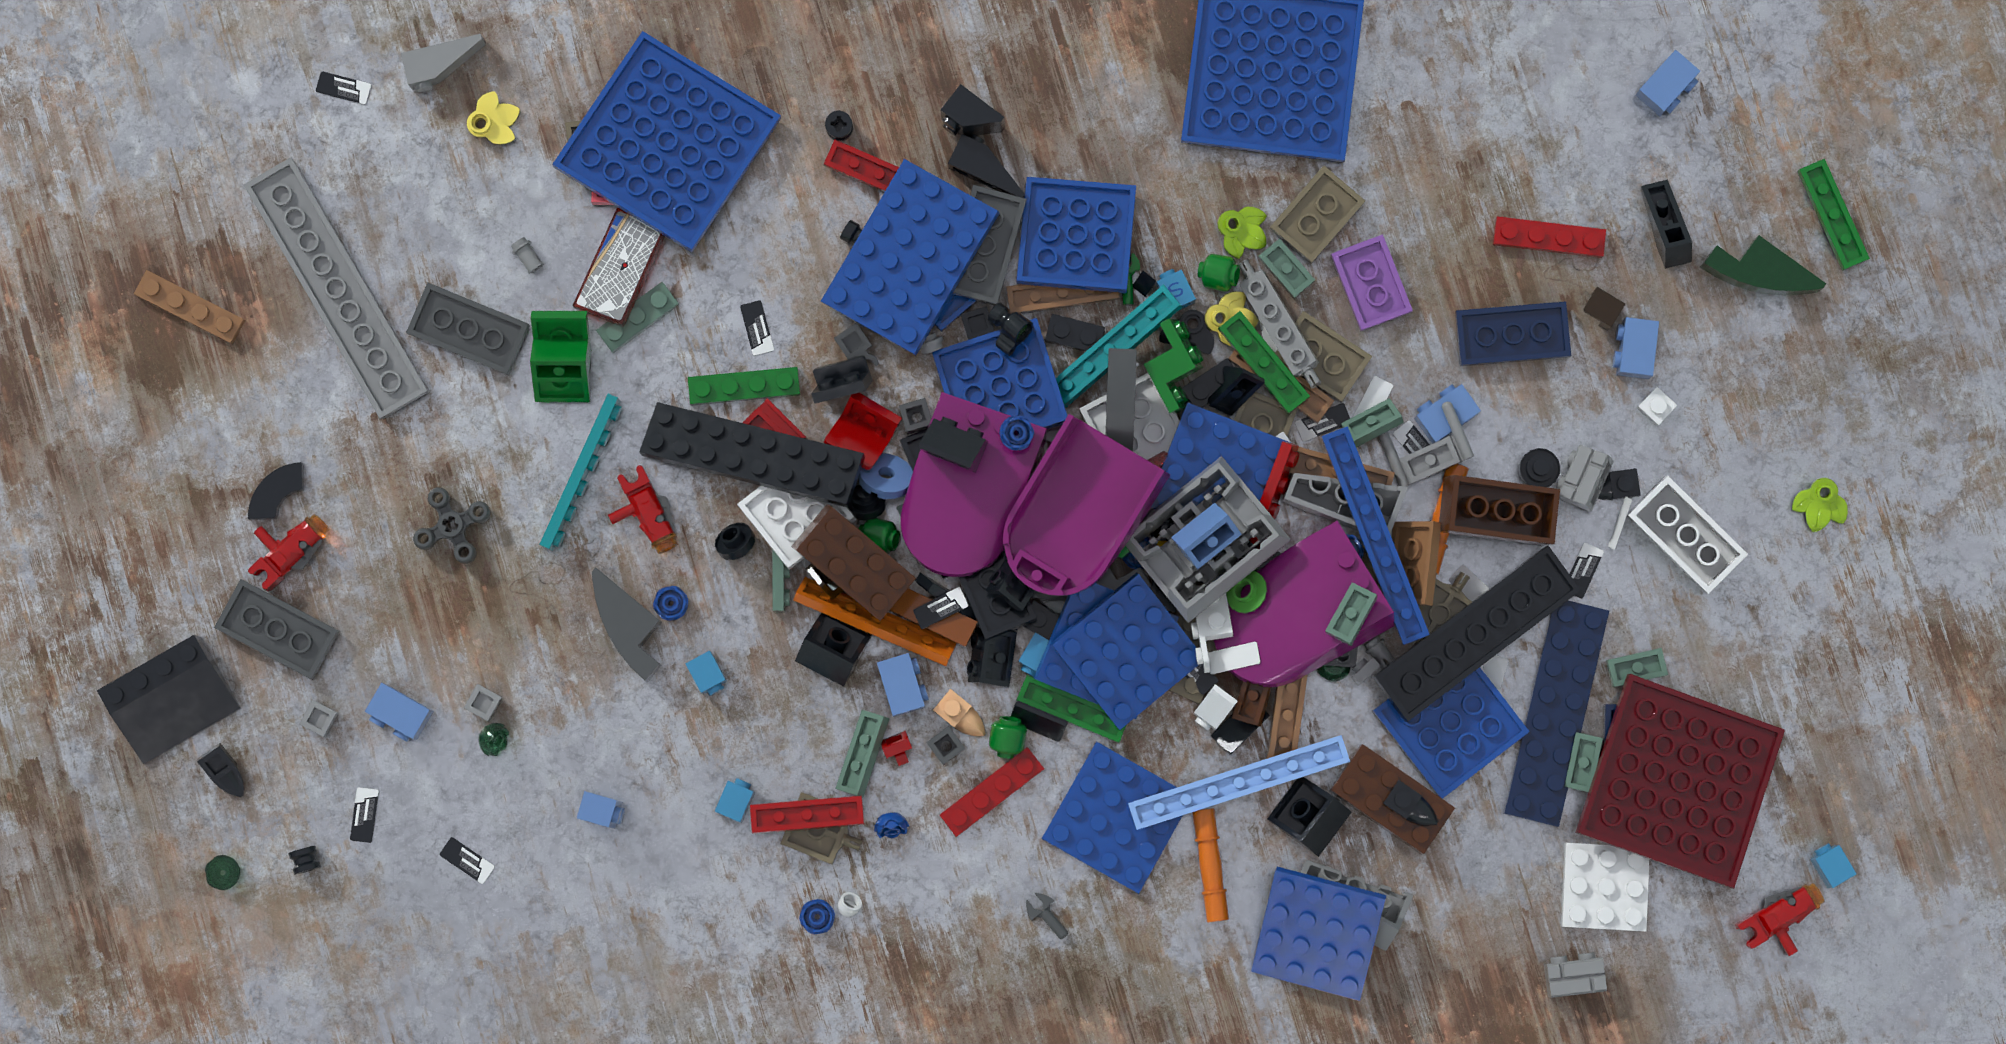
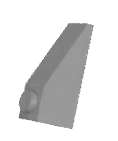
[401,34,486,92]

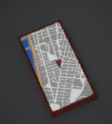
[572,208,665,327]

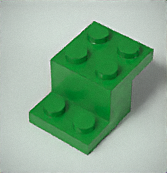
[530,311,591,402]
[1144,318,1204,413]

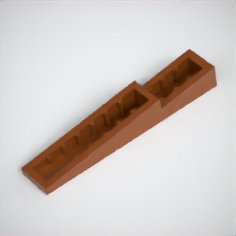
[889,588,978,648]

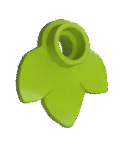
[1218,207,1267,259]
[1792,478,1848,532]

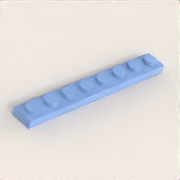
[1128,735,1350,830]

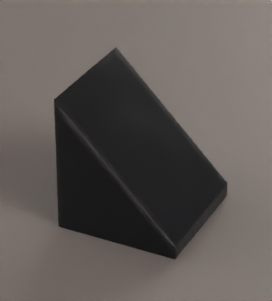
[1133,271,1156,297]

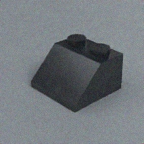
[940,84,1005,137]
[918,417,988,473]
[795,613,872,687]
[1267,777,1352,857]

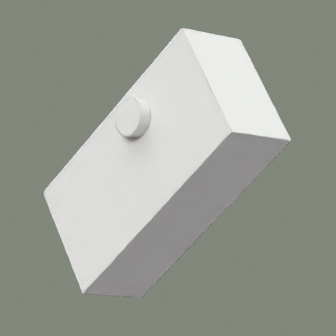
[1627,476,1748,594]

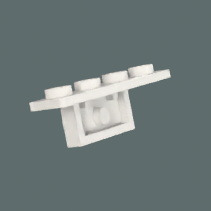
[1190,583,1233,673]

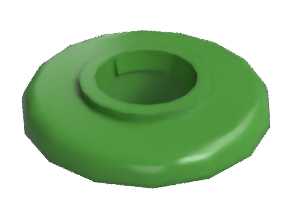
[1226,571,1267,613]

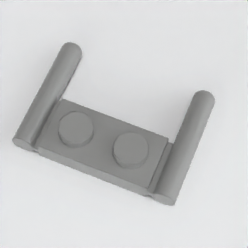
[1378,402,1474,487]

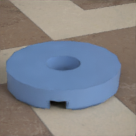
[858,454,913,499]

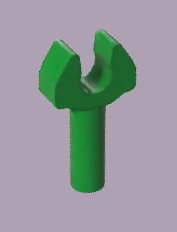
[1122,253,1140,305]

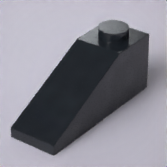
[948,134,1025,198]
[1641,179,1692,269]

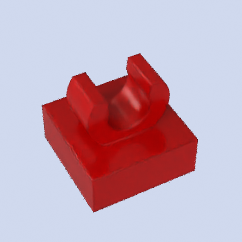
[881,730,912,766]

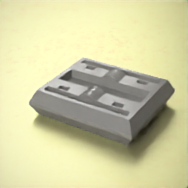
[1125,456,1291,623]

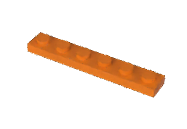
[793,577,957,666]

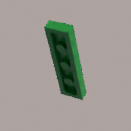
[1797,159,1870,271]
[1218,311,1310,414]
[688,367,800,406]
[1016,675,1126,743]

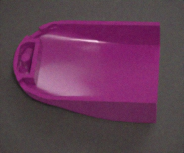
[901,392,1047,577]
[1003,414,1171,596]
[1214,521,1394,687]

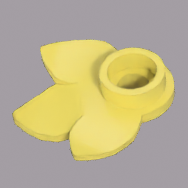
[467,91,520,145]
[1204,291,1258,346]

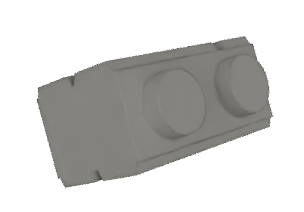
[1556,445,1614,512]
[1544,952,1607,998]

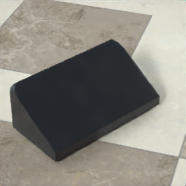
[1011,701,1068,742]
[1211,711,1270,755]

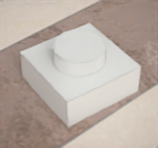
[1637,387,1677,426]

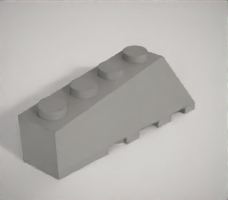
[1282,473,1408,534]
[1300,860,1413,951]

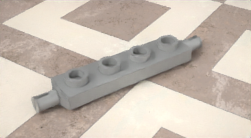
[1238,260,1321,389]

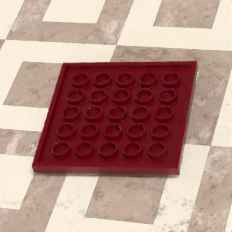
[1575,674,1785,889]

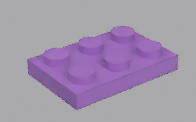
[1331,234,1413,332]

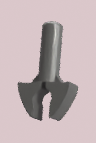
[1026,893,1068,939]

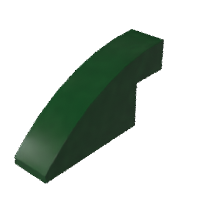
[1700,235,1827,296]

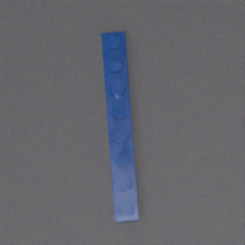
[1321,426,1430,645]

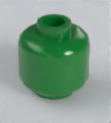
[1197,254,1240,292]
[858,518,900,555]
[989,716,1027,759]

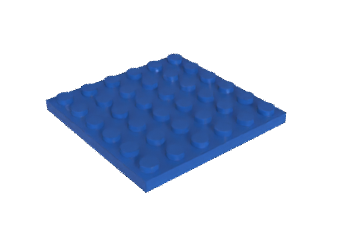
[1181,0,1364,162]
[552,31,781,252]

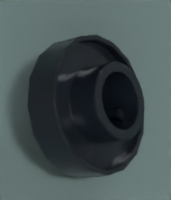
[1519,448,1560,487]
[848,485,886,521]
[715,523,755,560]

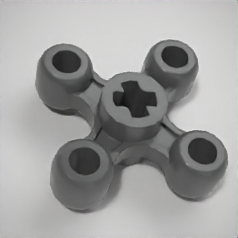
[413,487,491,564]

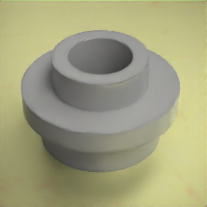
[920,333,943,355]

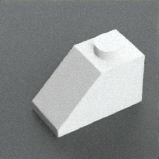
[1193,684,1237,731]

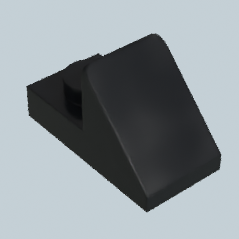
[1208,366,1265,416]

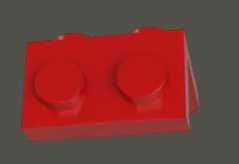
[824,393,902,470]

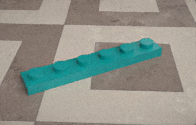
[1056,284,1183,409]
[539,393,622,552]

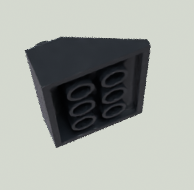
[97,635,241,764]

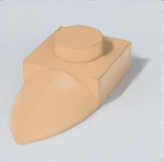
[933,689,986,736]

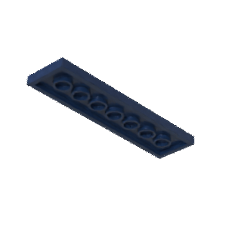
[1503,600,1609,827]

